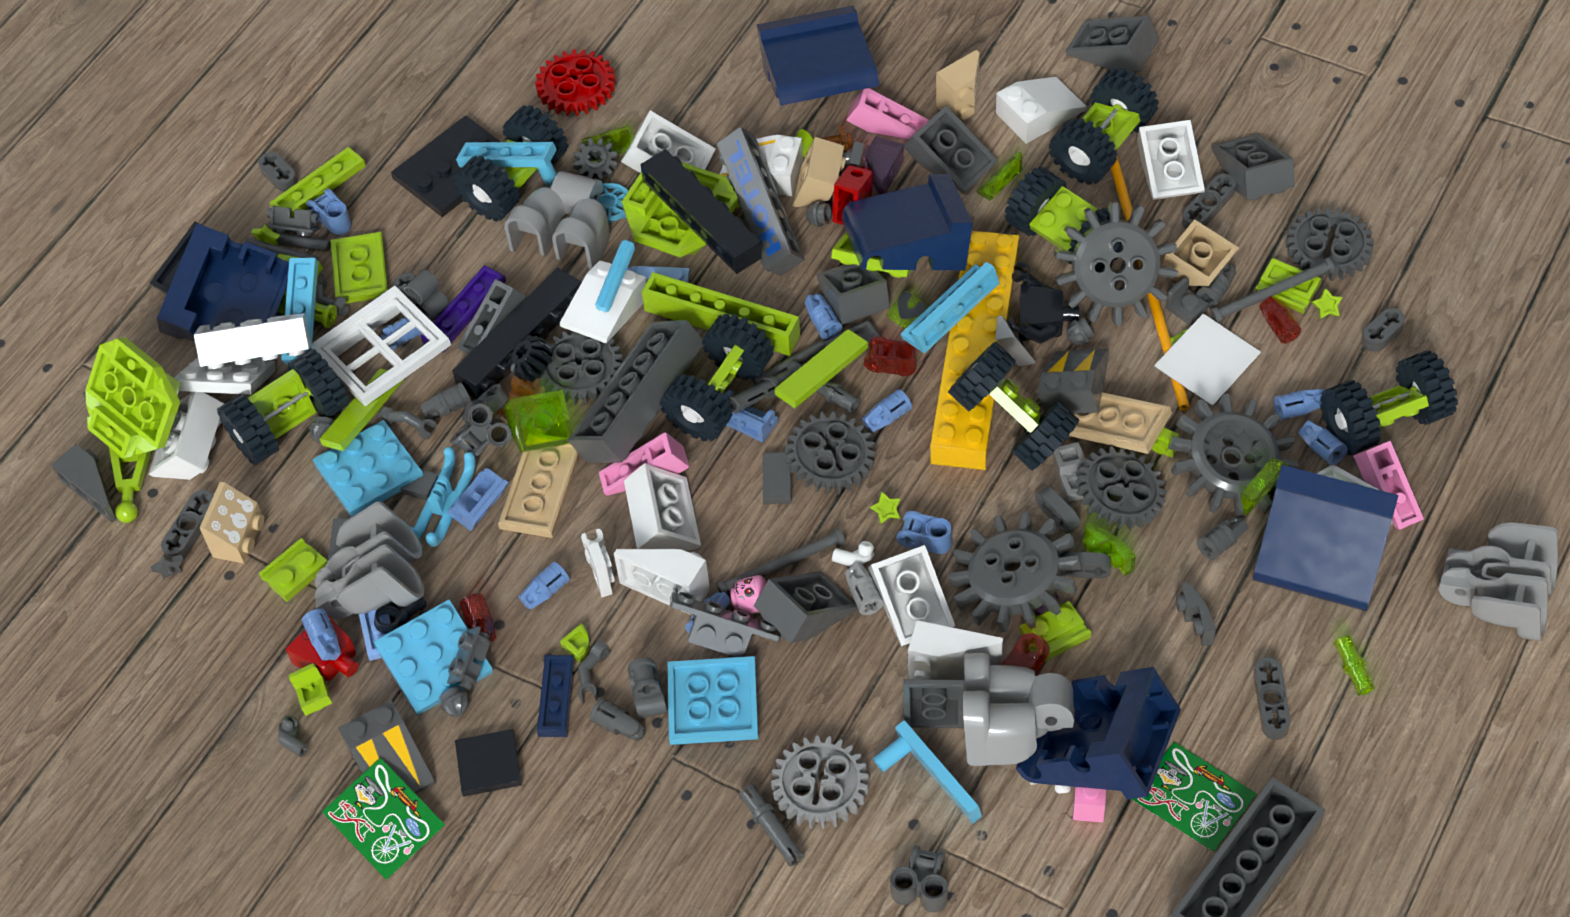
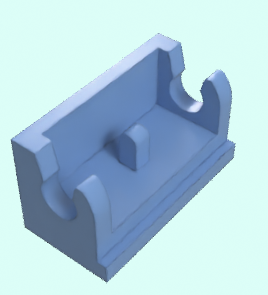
[723,390,779,442]
[447,468,509,531]

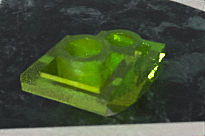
[1083,522,1136,576]

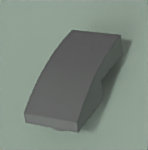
[1176,582,1216,646]

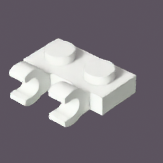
[581,529,615,597]

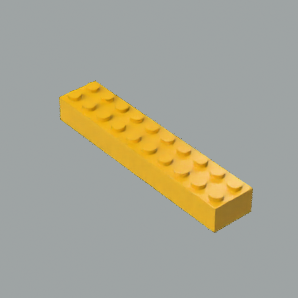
[930,231,1019,470]

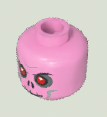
[731,575,767,615]

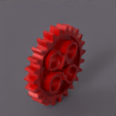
[535,49,616,116]

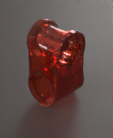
[863,337,917,376]
[1001,633,1050,676]

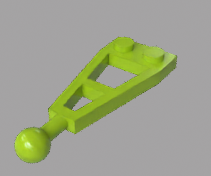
[109,447,152,523]

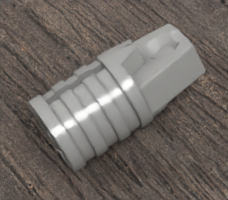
[845,562,884,615]

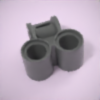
[393,269,449,322]
[450,400,512,458]
[627,658,668,719]
[890,845,948,912]

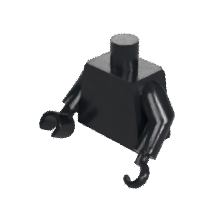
[1009,261,1079,344]

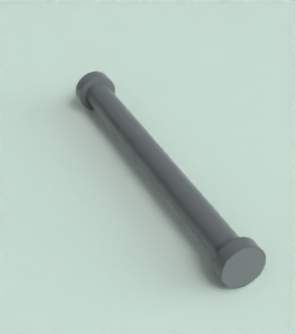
[1210,257,1335,323]
[716,528,845,595]

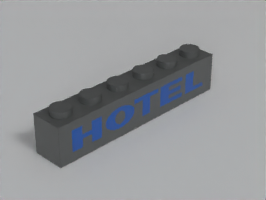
[717,127,805,276]

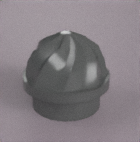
[806,201,832,227]
[1067,318,1095,345]
[309,416,334,444]
[439,686,469,716]

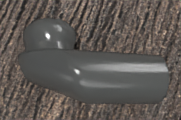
[278,715,308,757]

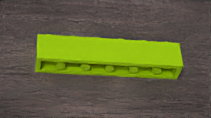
[642,272,800,356]

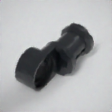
[374,596,426,634]

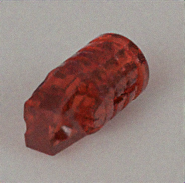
[1259,296,1301,344]
[459,593,497,642]

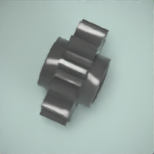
[573,138,618,183]

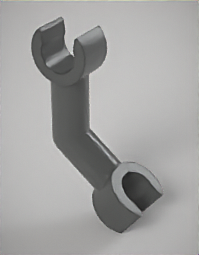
[315,273,350,316]
[376,407,437,439]
[578,640,611,704]

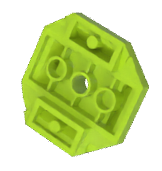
[622,162,738,258]
[85,337,181,459]

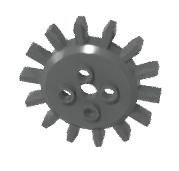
[1054,201,1178,326]
[1168,394,1299,518]
[948,512,1082,632]

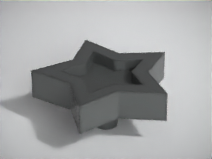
[150,554,184,579]

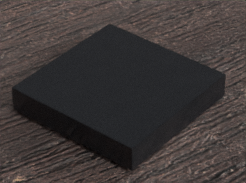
[455,729,522,797]

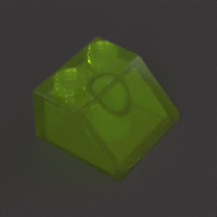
[504,390,573,453]

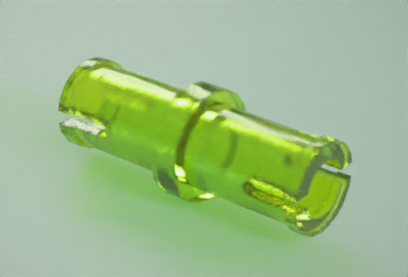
[1333,635,1375,696]

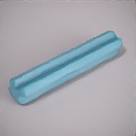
[595,240,635,312]

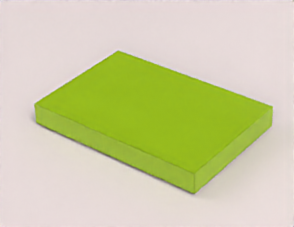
[331,232,388,304]

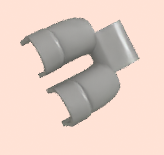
[504,171,610,271]
[315,502,424,619]
[1439,522,1558,641]
[963,653,1074,766]

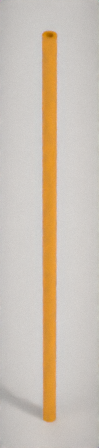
[1111,156,1190,411]

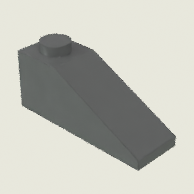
[457,279,527,354]
[51,444,116,522]

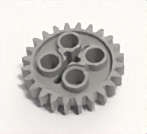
[771,735,869,829]

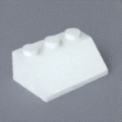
[149,392,224,480]
[624,463,701,551]

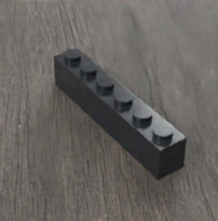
[640,149,762,274]
[452,267,581,399]

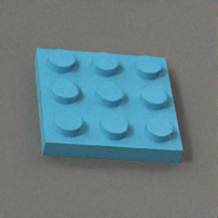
[312,420,423,517]
[373,600,493,716]
[668,656,759,745]

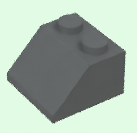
[817,264,890,324]

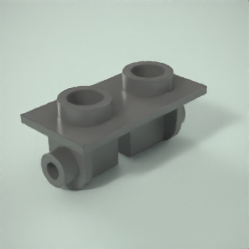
[263,206,321,236]
[447,626,491,690]

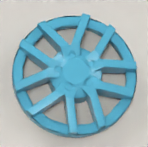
[598,183,628,224]

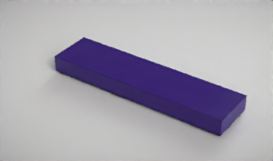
[421,265,506,353]

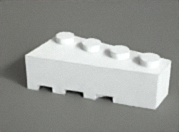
[194,313,311,369]

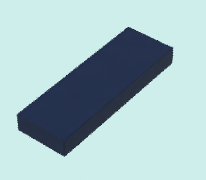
[537,655,575,737]

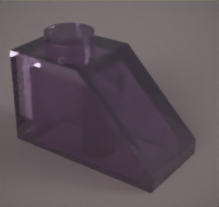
[863,136,904,195]

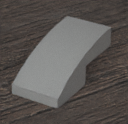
[1052,442,1085,502]

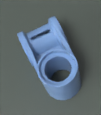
[306,188,352,235]
[896,511,953,554]

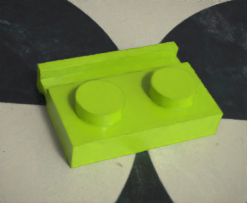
[1255,258,1321,314]
[259,538,328,602]
[1019,601,1091,663]

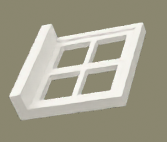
[312,286,451,406]

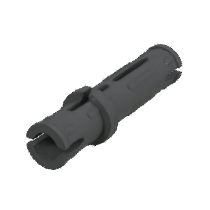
[787,361,861,414]
[728,369,793,414]
[739,784,805,867]

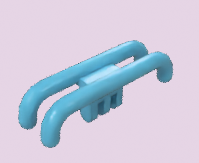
[410,447,476,547]

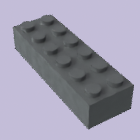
[568,320,703,463]
[1170,777,1325,917]

